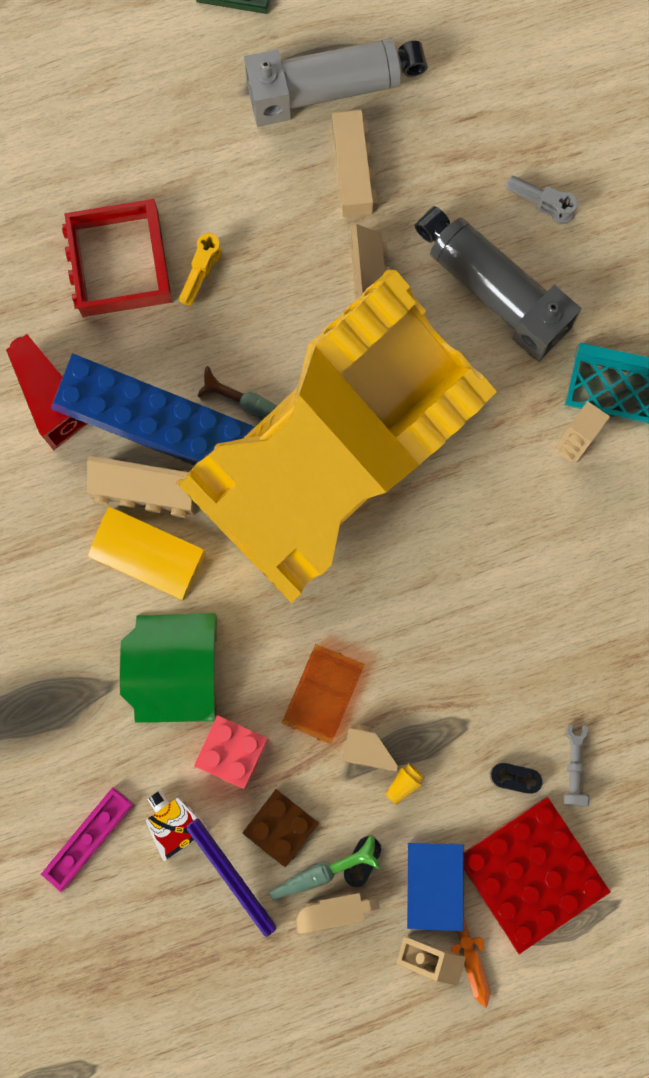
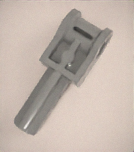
[506,176,578,224]

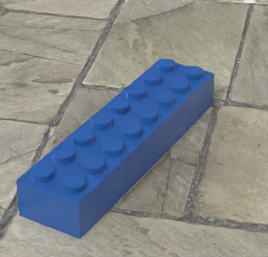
[51,353,255,465]

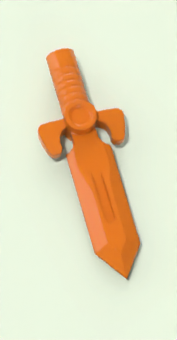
[451,918,491,1008]

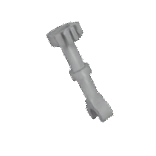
[563,724,590,807]

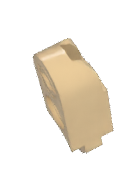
[295,893,379,934]

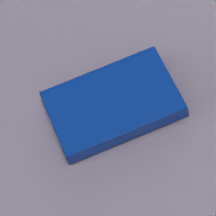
[407,843,464,931]

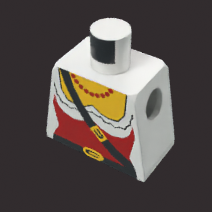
[146,790,211,861]

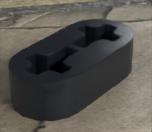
[490,763,542,794]
[344,836,381,887]

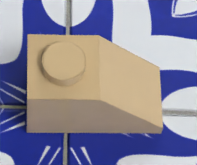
[343,724,398,772]
[396,936,466,985]

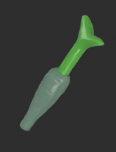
[269,835,380,900]

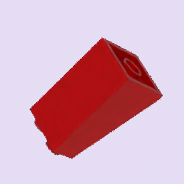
[6,334,87,451]

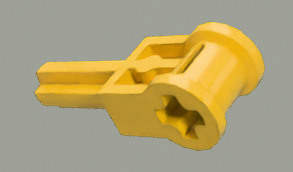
[179,233,222,306]

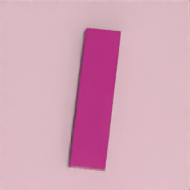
[40,787,134,892]

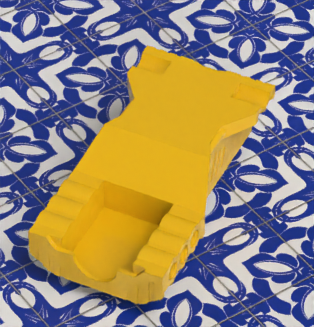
[176,270,497,603]

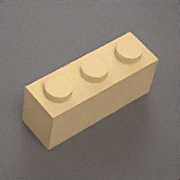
[555,401,610,462]

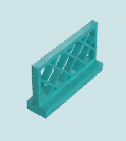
[564,343,649,424]

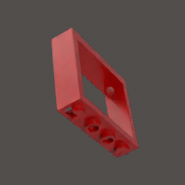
[62,199,173,317]

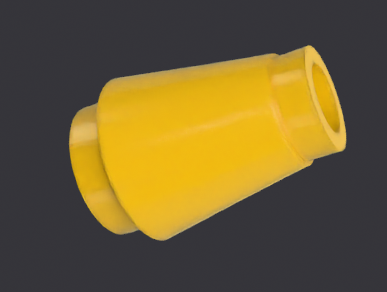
[385,763,425,805]

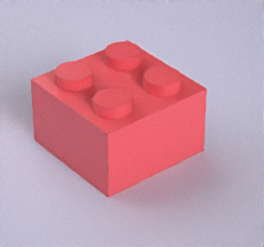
[194,715,269,789]

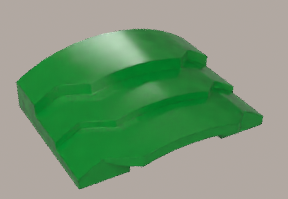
[120,613,217,723]

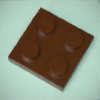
[242,789,319,867]

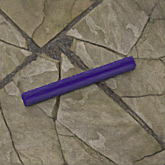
[187,819,276,937]

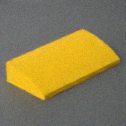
[88,506,206,600]

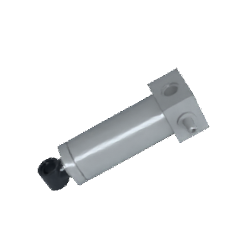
[244,38,428,127]

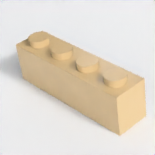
[332,110,377,217]

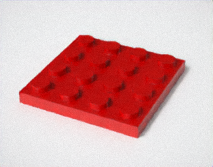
[464,797,611,954]

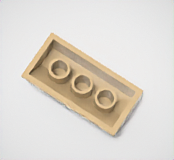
[351,224,390,300]
[87,455,196,518]

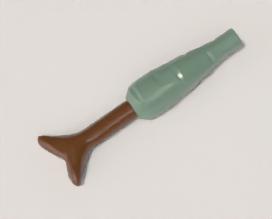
[198,366,277,418]

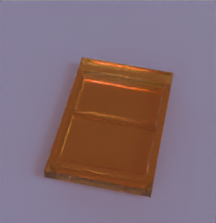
[282,643,365,744]

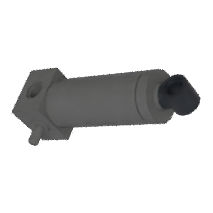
[414,206,582,362]

